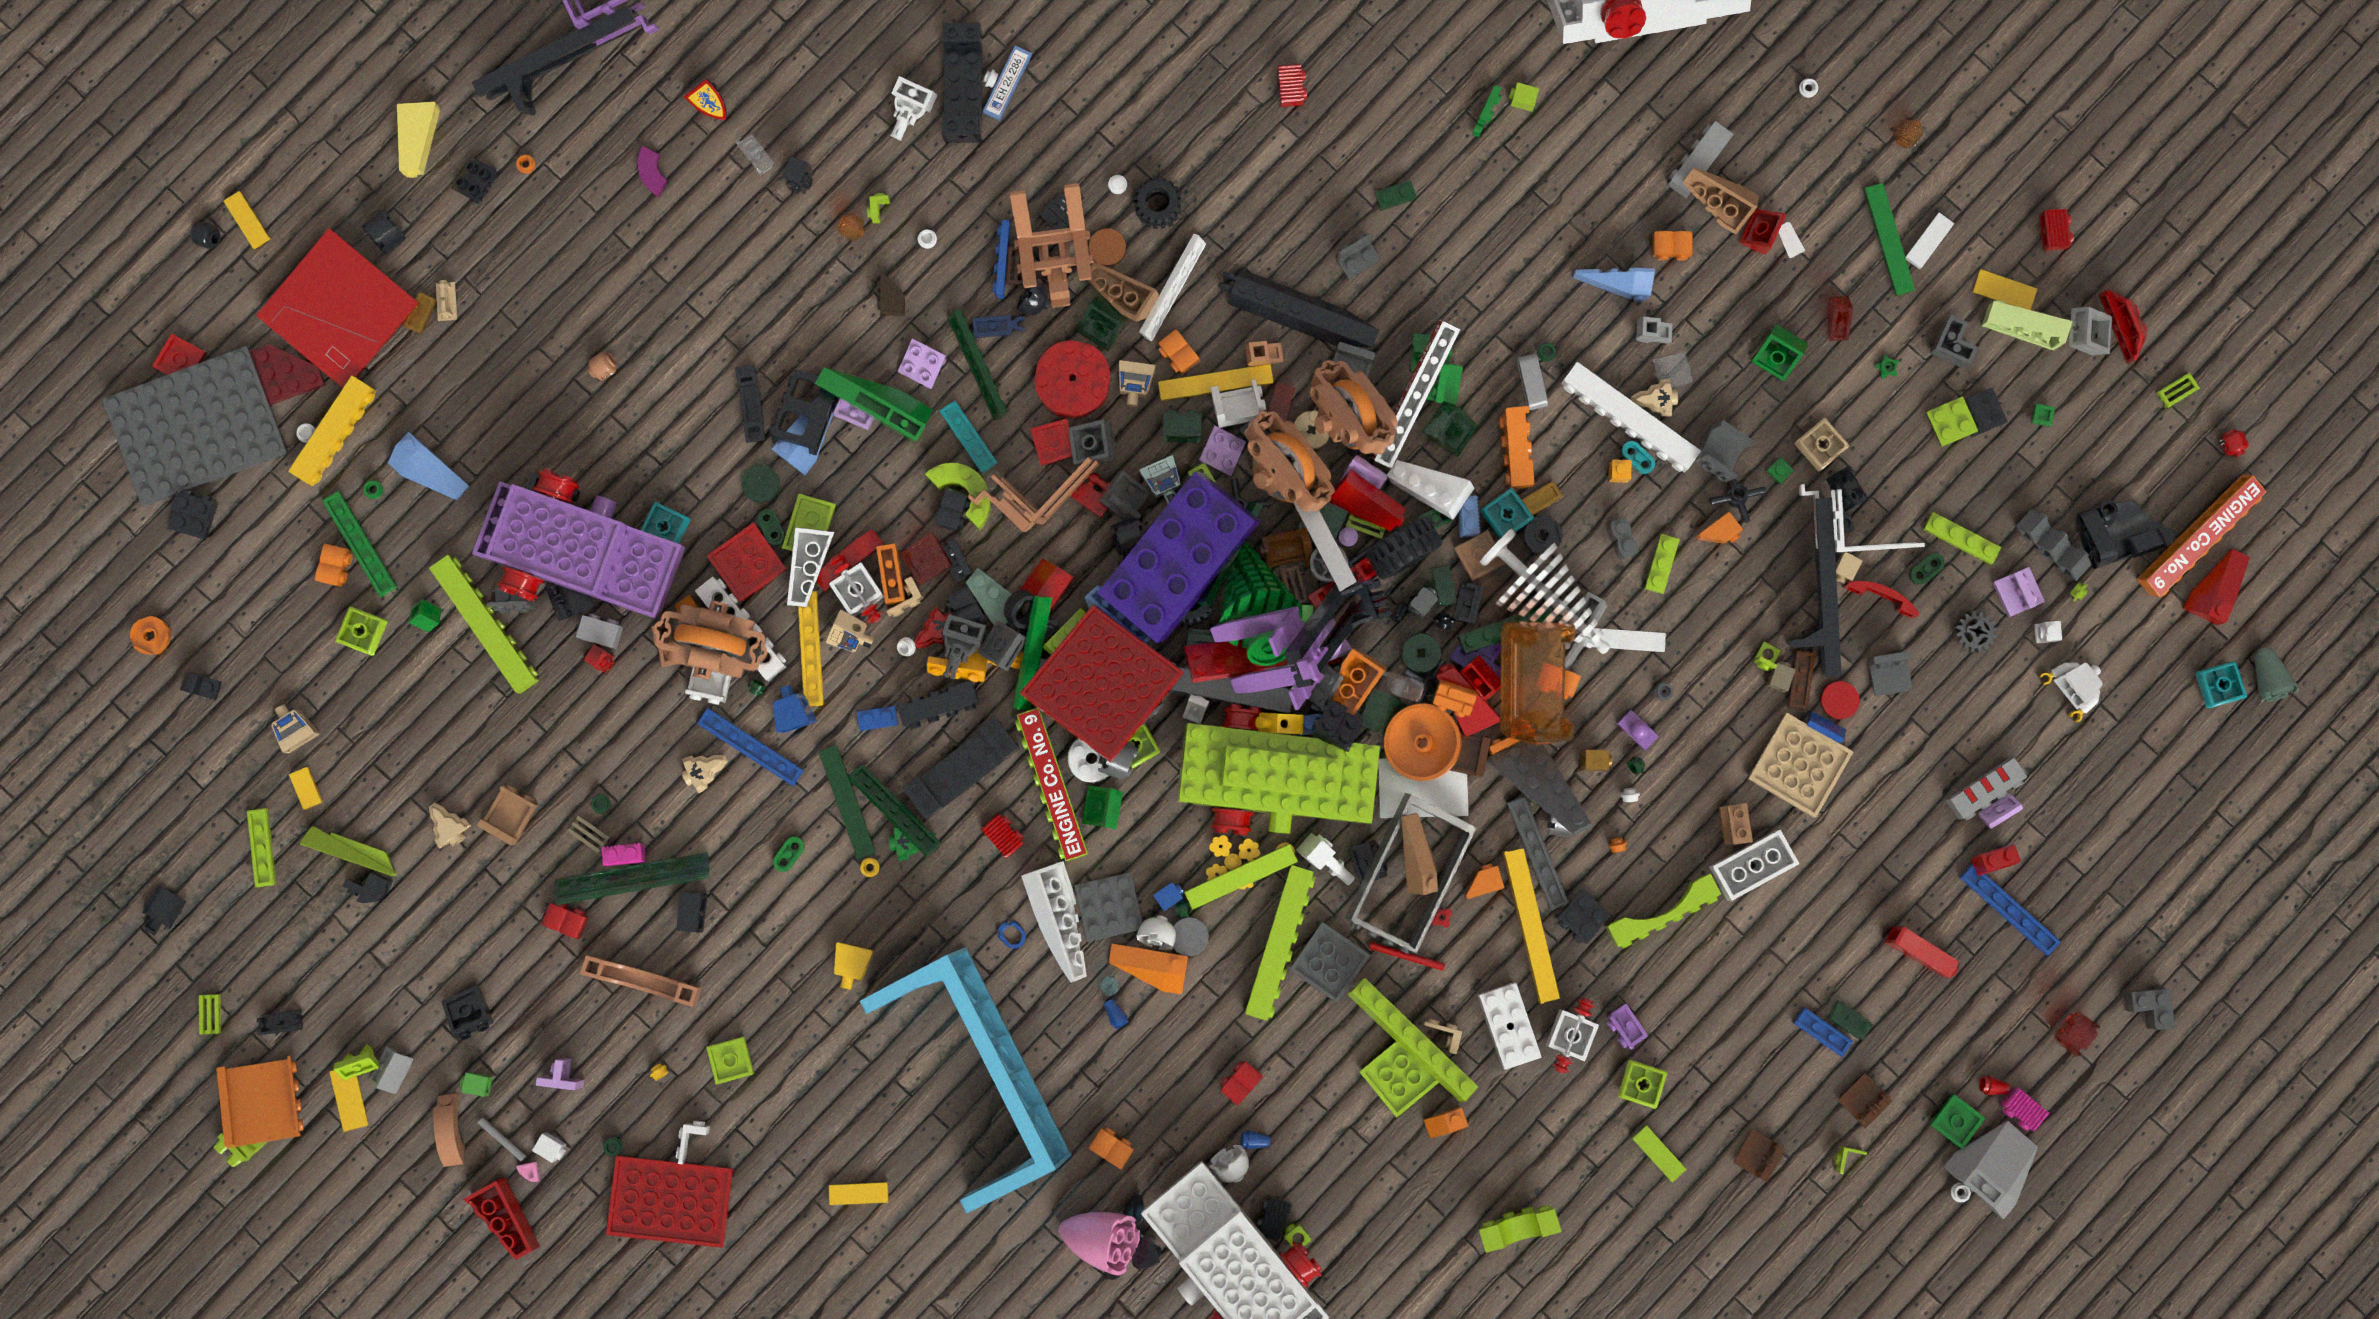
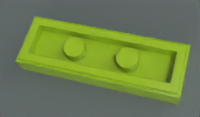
[1632,1125,1687,1183]

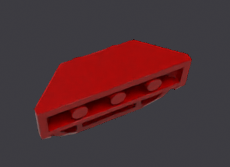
[2098,289,2147,364]

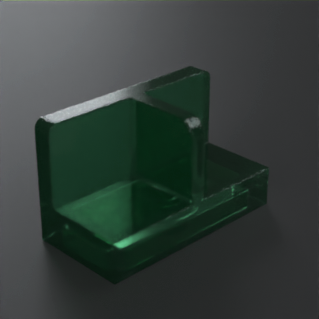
[1430,566,1457,607]

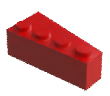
[463,1177,540,1260]

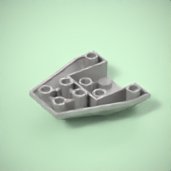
[1943,1121,2038,1219]

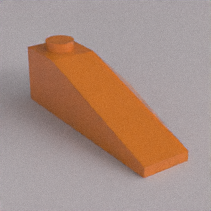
[1332,648,1387,715]
[1109,944,1188,994]

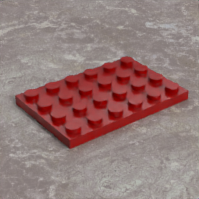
[606,1155,734,1248]

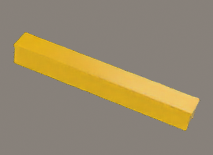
[1502,848,1560,1004]

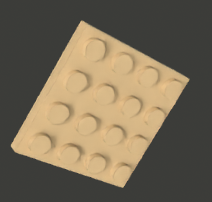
[1747,713,1854,818]

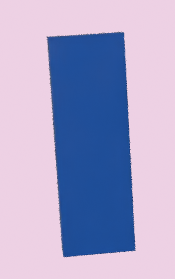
[1793,1007,1853,1057]

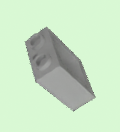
[2069,307,2112,355]

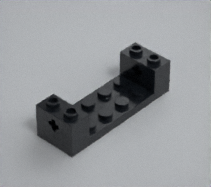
[942,23,982,143]
[902,717,1020,820]

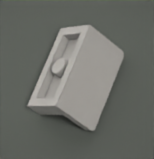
[369,1046,413,1094]

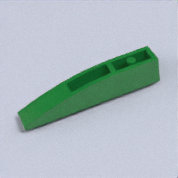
[814,367,933,442]

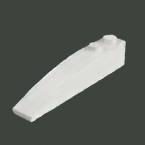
[1021,861,1087,983]

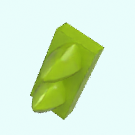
[334,1044,380,1080]

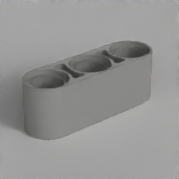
[1517,354,1548,411]

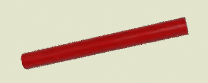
[1369,941,1445,971]

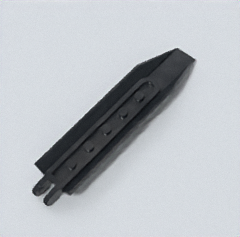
[1218,269,1379,348]

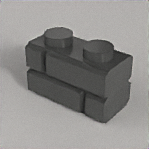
[1408,587,1438,619]

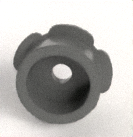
[1654,682,1673,701]

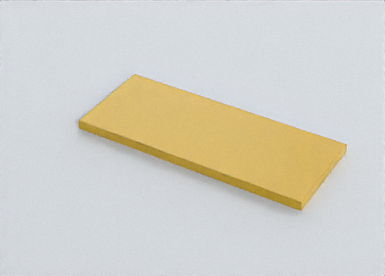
[1973,269,2037,310]
[330,1071,369,1132]

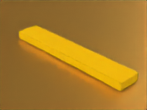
[1158,364,1274,401]
[798,591,824,707]

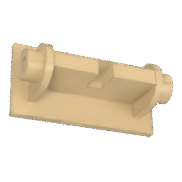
[436,280,457,321]

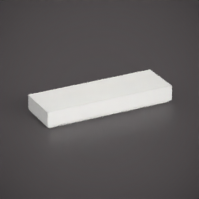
[1905,213,1954,269]

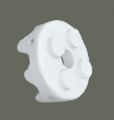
[1068,739,1109,783]

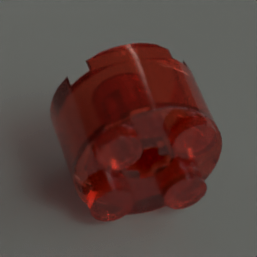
[2054,1011,2100,1057]

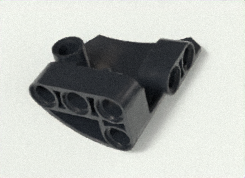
[2076,500,2176,569]

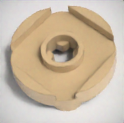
[1294,411,1329,450]

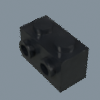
[782,156,813,194]

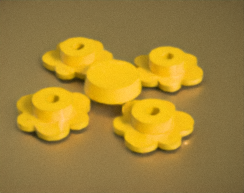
[1206,835,1260,889]

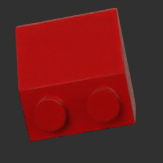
[1021,558,1074,611]

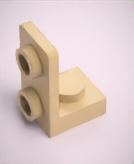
[886,577,924,617]
[1422,1018,1462,1054]

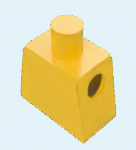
[1255,713,1304,734]
[834,942,875,990]

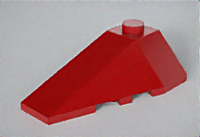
[2182,549,2250,625]

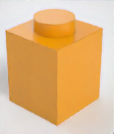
[1608,460,1632,483]

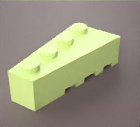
[1982,300,2073,350]

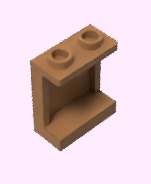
[477,784,538,845]
[1718,803,1753,846]

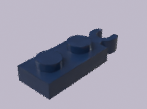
[973,315,1025,338]

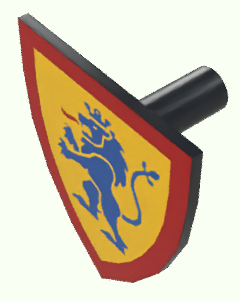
[684,79,727,120]

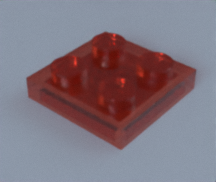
[900,533,953,585]

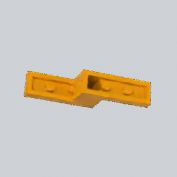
[927,645,1023,682]

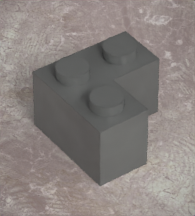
[1930,315,1978,369]
[2124,988,2175,1030]

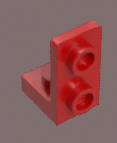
[584,644,615,673]

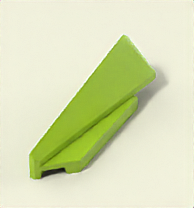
[300,826,397,876]

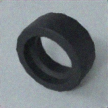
[1004,590,1035,629]

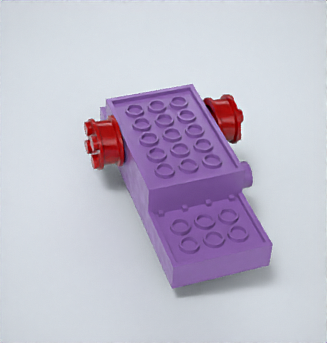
[472,468,685,620]

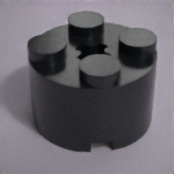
[361,210,406,255]
[1110,518,1142,561]

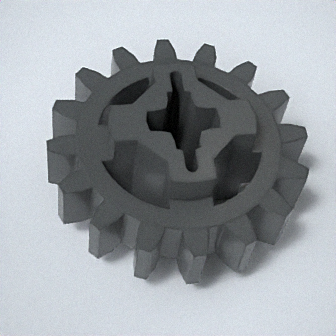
[1954,611,1998,653]

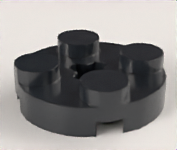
[1523,516,1563,555]

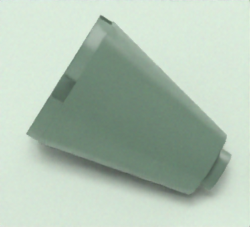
[2254,647,2299,703]

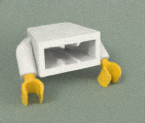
[2039,662,2102,722]

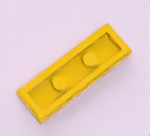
[224,191,271,249]
[829,1182,889,1205]

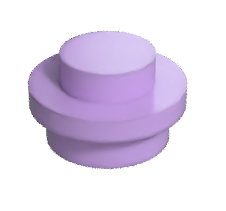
[1339,527,1358,547]

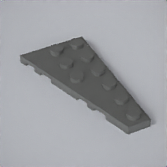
[1486,734,1592,835]

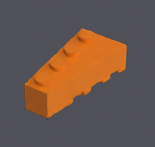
[1499,406,1534,489]

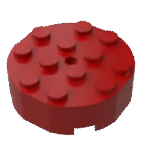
[1034,340,1111,419]

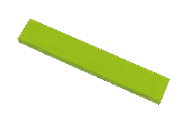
[1184,843,1298,910]

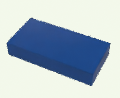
[1807,712,1846,743]

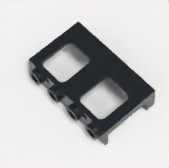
[769,370,838,455]

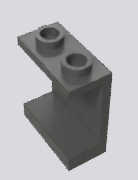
[1697,420,1752,482]

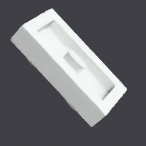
[1183,694,1209,724]

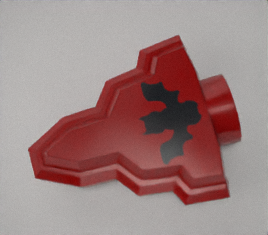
[914,607,949,649]

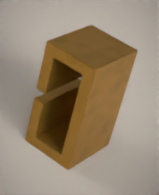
[1580,750,1612,772]

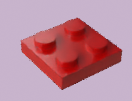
[152,333,207,375]
[1030,418,1072,466]

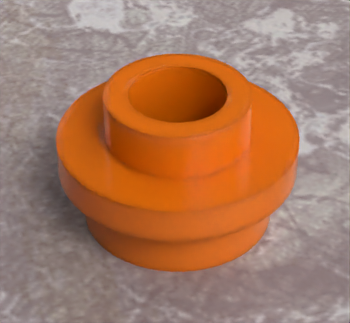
[516,155,536,174]
[1608,837,1627,853]

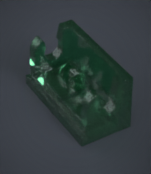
[1826,1000,1873,1041]

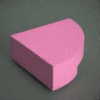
[516,1161,540,1182]

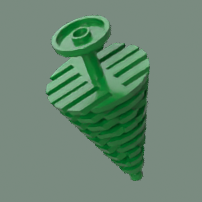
[1220,541,1303,666]

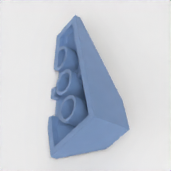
[1573,268,1655,302]
[772,398,837,475]
[388,432,470,500]

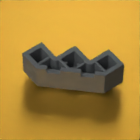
[2016,509,2092,581]

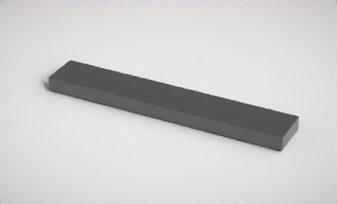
[1506,796,1569,911]

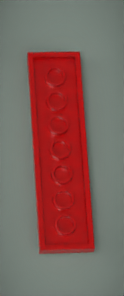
[1184,639,1343,683]

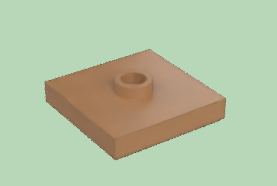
[1454,530,1506,582]

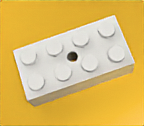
[1709,830,1799,901]
[1477,982,1542,1070]

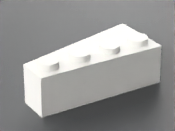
[1386,460,1474,520]
[787,528,834,607]

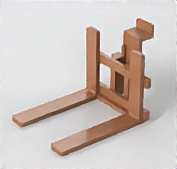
[1010,183,1094,308]
[968,457,1100,532]

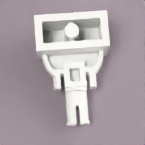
[890,76,937,141]
[1296,833,1355,885]

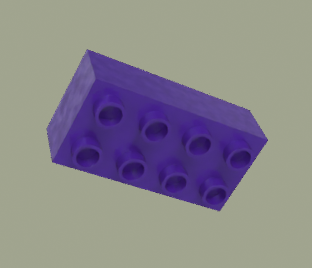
[1098,472,1261,643]

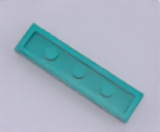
[939,400,998,474]

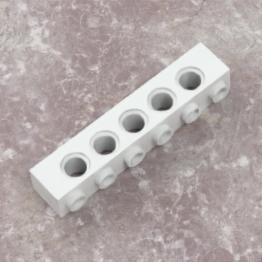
[695,577,787,682]

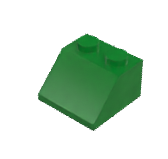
[1752,324,1808,381]

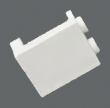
[1210,379,1266,428]
[685,655,735,705]

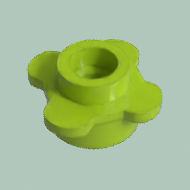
[2070,582,2088,602]

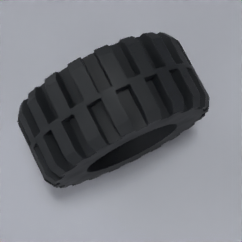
[1366,517,1442,580]

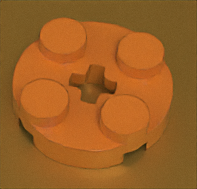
[130,616,172,655]

